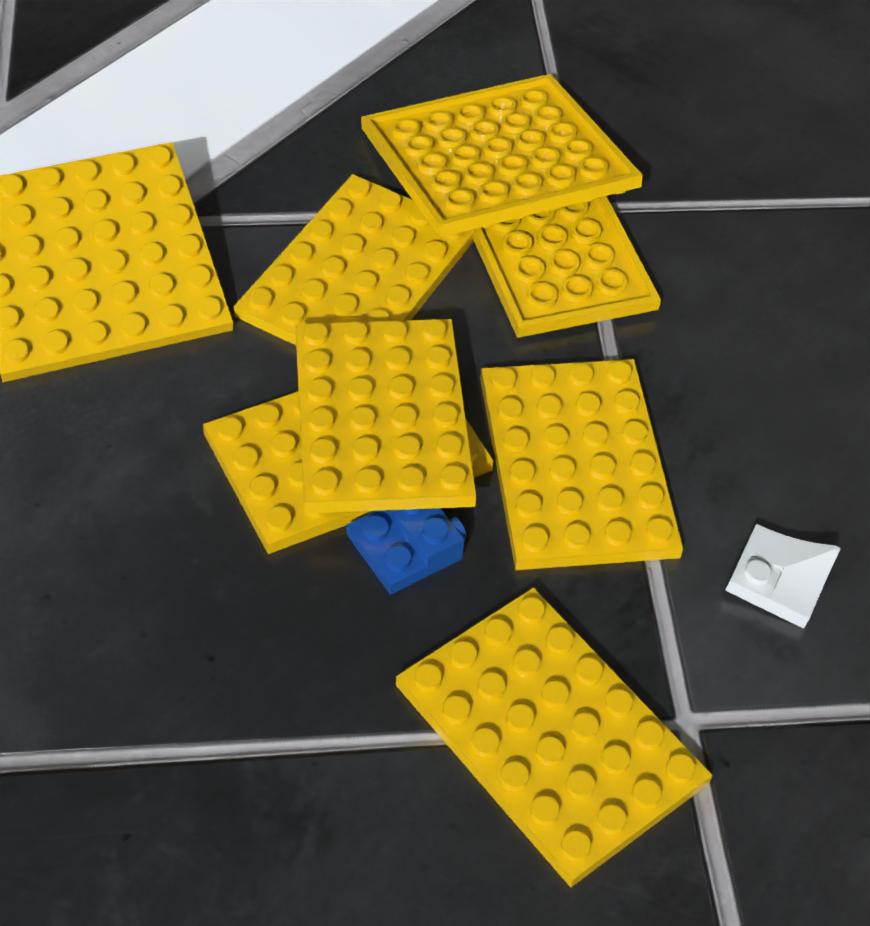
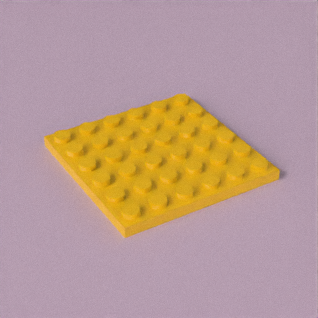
[361,74,643,238]
[0,142,233,383]

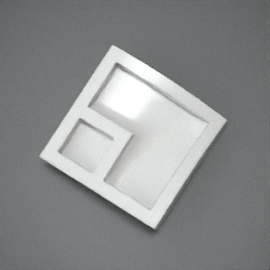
[725,524,841,629]

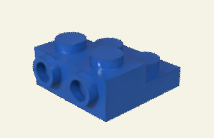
[346,508,466,595]

